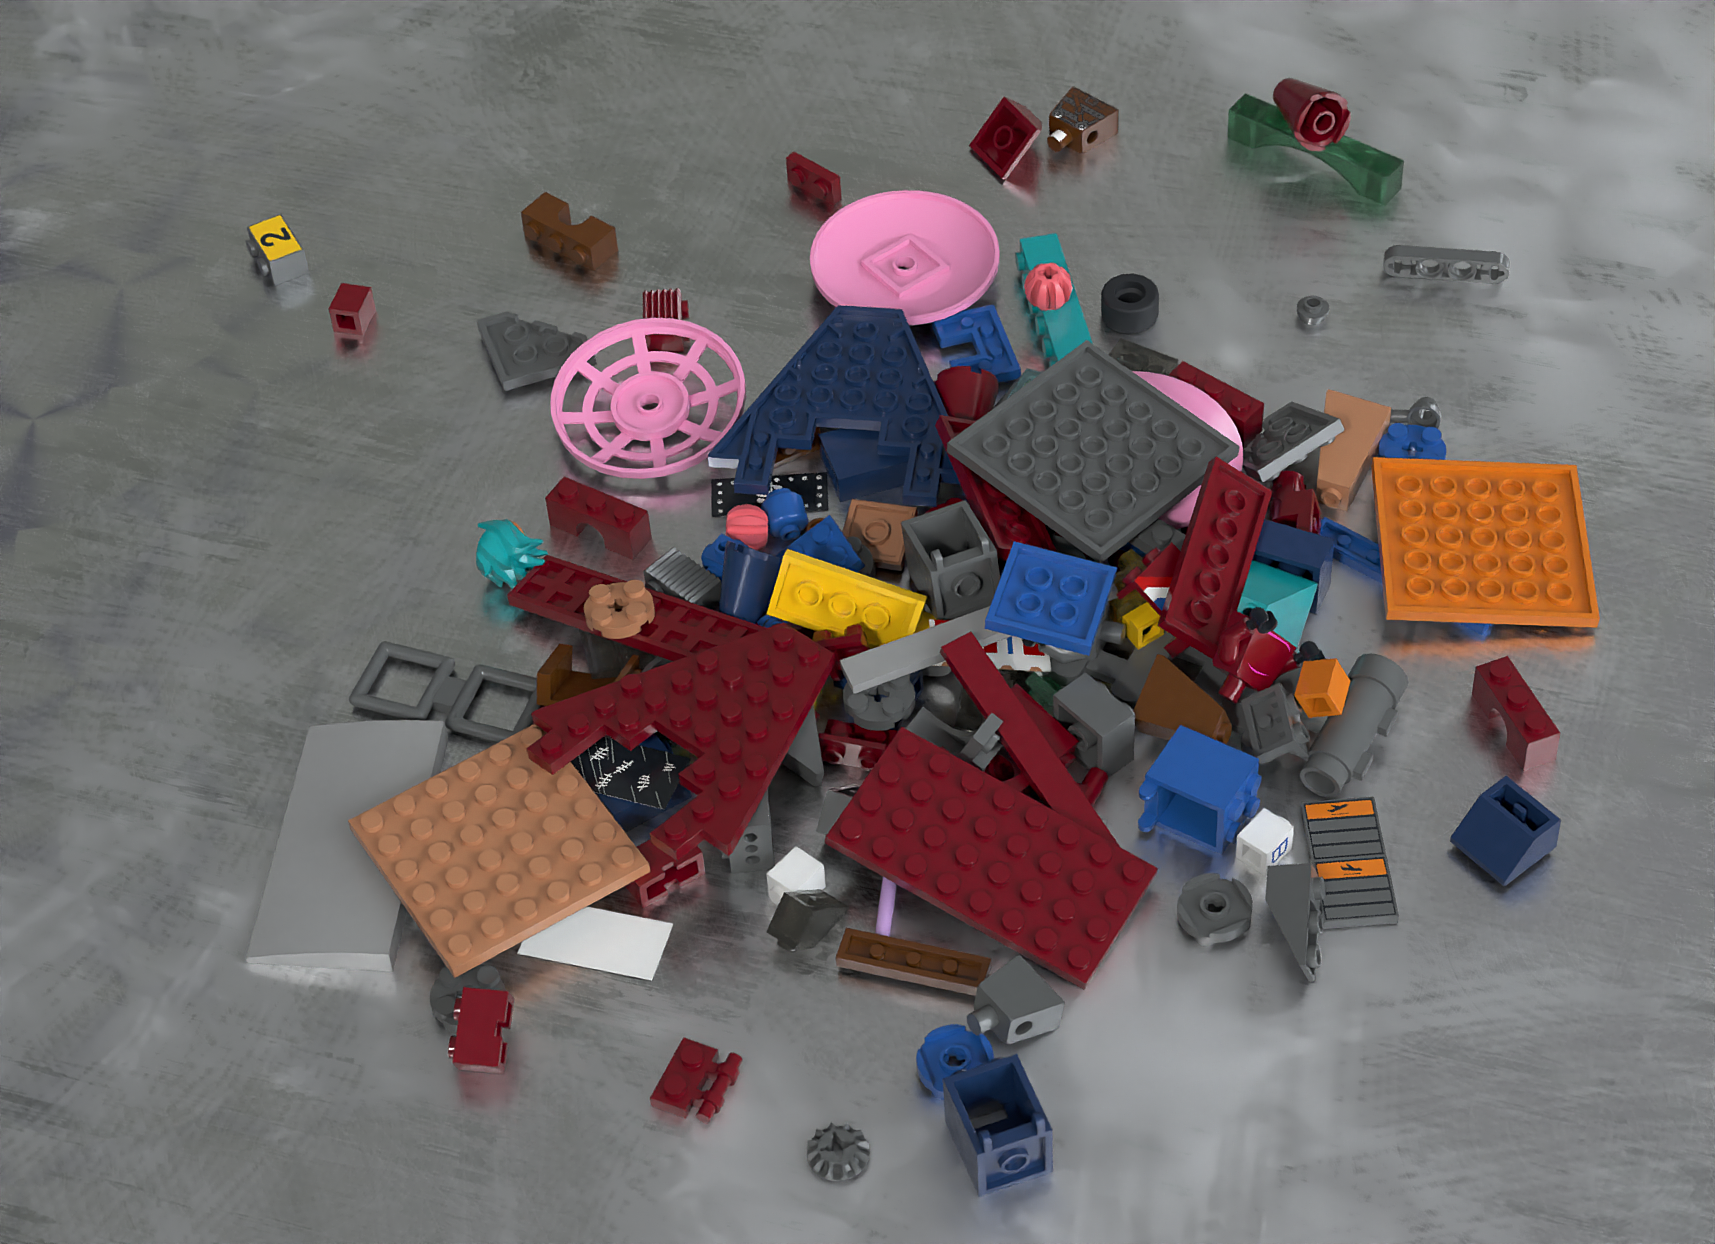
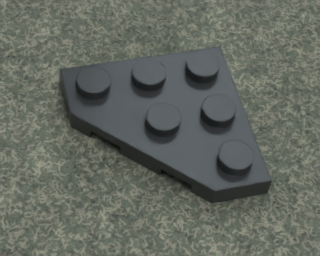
[477,312,597,391]
[1242,401,1345,482]

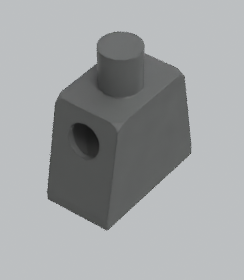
[967,955,1065,1044]

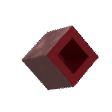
[328,283,376,336]

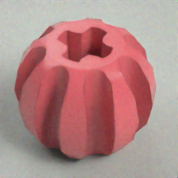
[1024,262,1073,311]
[726,504,768,551]

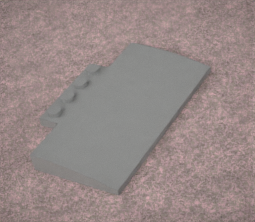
[246,720,448,972]

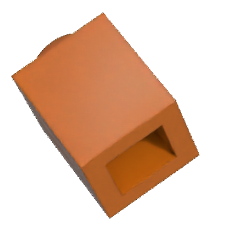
[1294,658,1350,718]

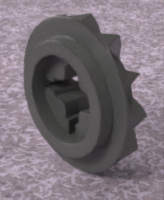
[807,1122,870,1181]

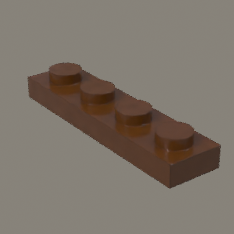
[835,928,992,996]

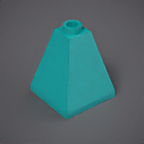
[1237,560,1318,649]

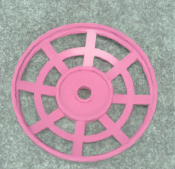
[551,318,746,479]

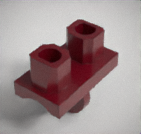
[812,624,870,681]

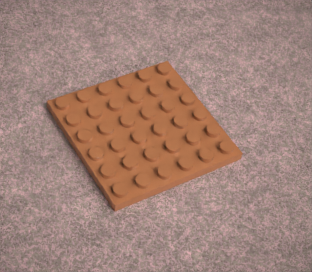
[348,724,650,978]

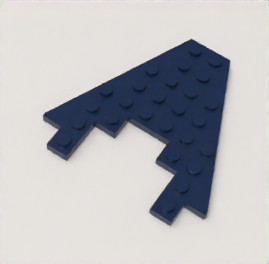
[708,305,960,507]

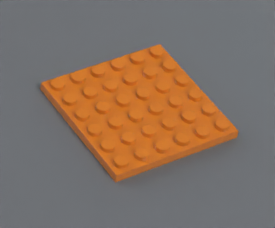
[1371,457,1600,628]

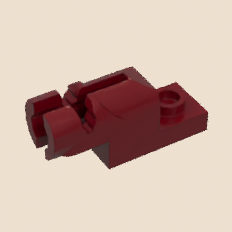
[1269,470,1322,534]

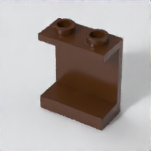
[537,643,643,706]

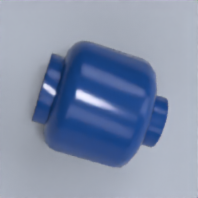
[760,488,809,541]

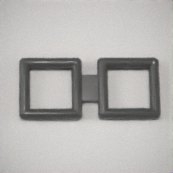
[349,641,542,742]

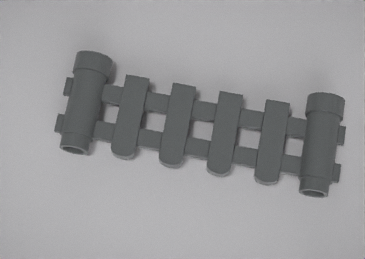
[998,535,1409,798]

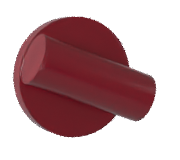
[985,754,1014,781]

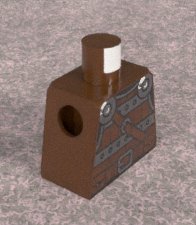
[1047,86,1119,154]

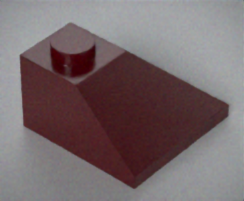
[969,96,1042,180]

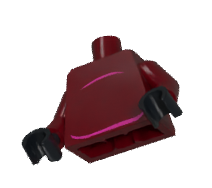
[1212,607,1325,704]

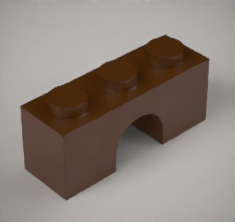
[521,192,618,271]

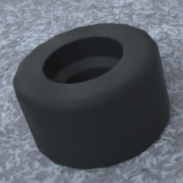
[1101,273,1159,334]

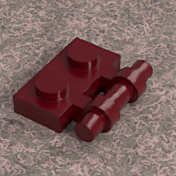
[650,1037,743,1123]

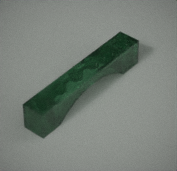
[1227,93,1404,206]

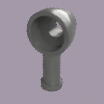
[1390,397,1441,429]

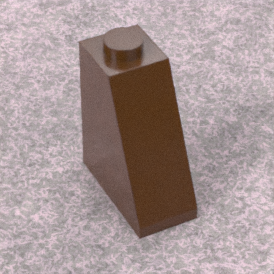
[1133,654,1232,744]

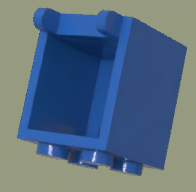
[1138,725,1262,855]

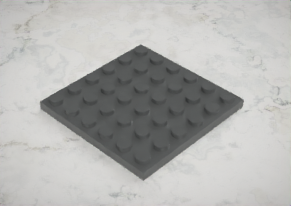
[947,340,1240,563]

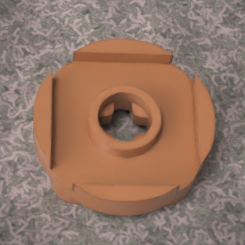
[584,580,655,639]

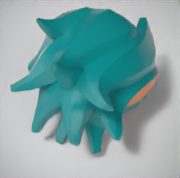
[476,519,548,589]

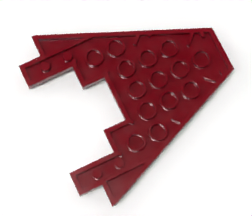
[526,622,835,861]

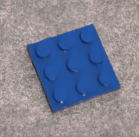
[984,541,1117,656]

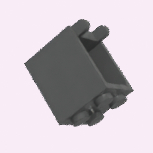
[901,500,1000,620]

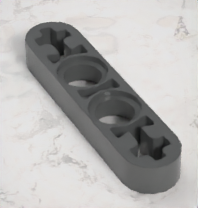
[1383,245,1510,284]

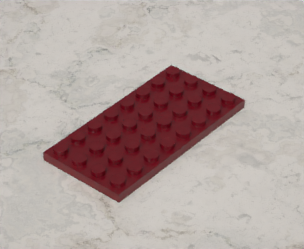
[825,727,1158,990]

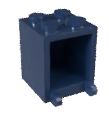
[943,1054,1053,1197]

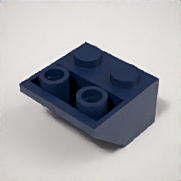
[1450,776,1561,886]

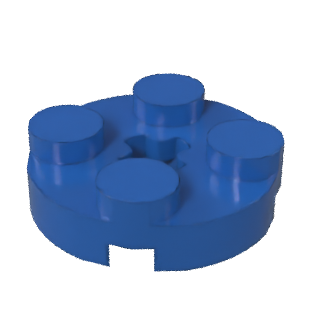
[1378,423,1446,460]
[916,1024,994,1100]

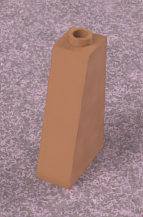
[1316,389,1391,511]

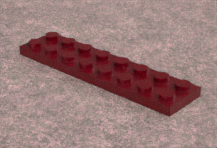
[507,554,766,661]

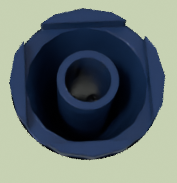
[719,541,782,624]

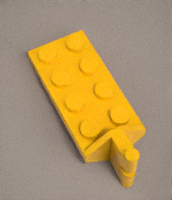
[767,549,953,649]

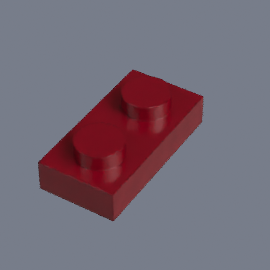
[786,151,842,206]

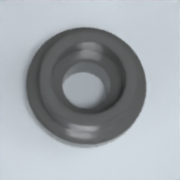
[1297,296,1329,325]

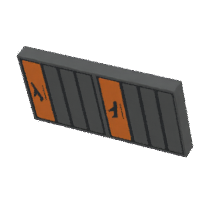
[1300,797,1399,929]

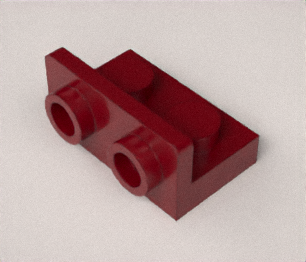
[818,719,898,771]

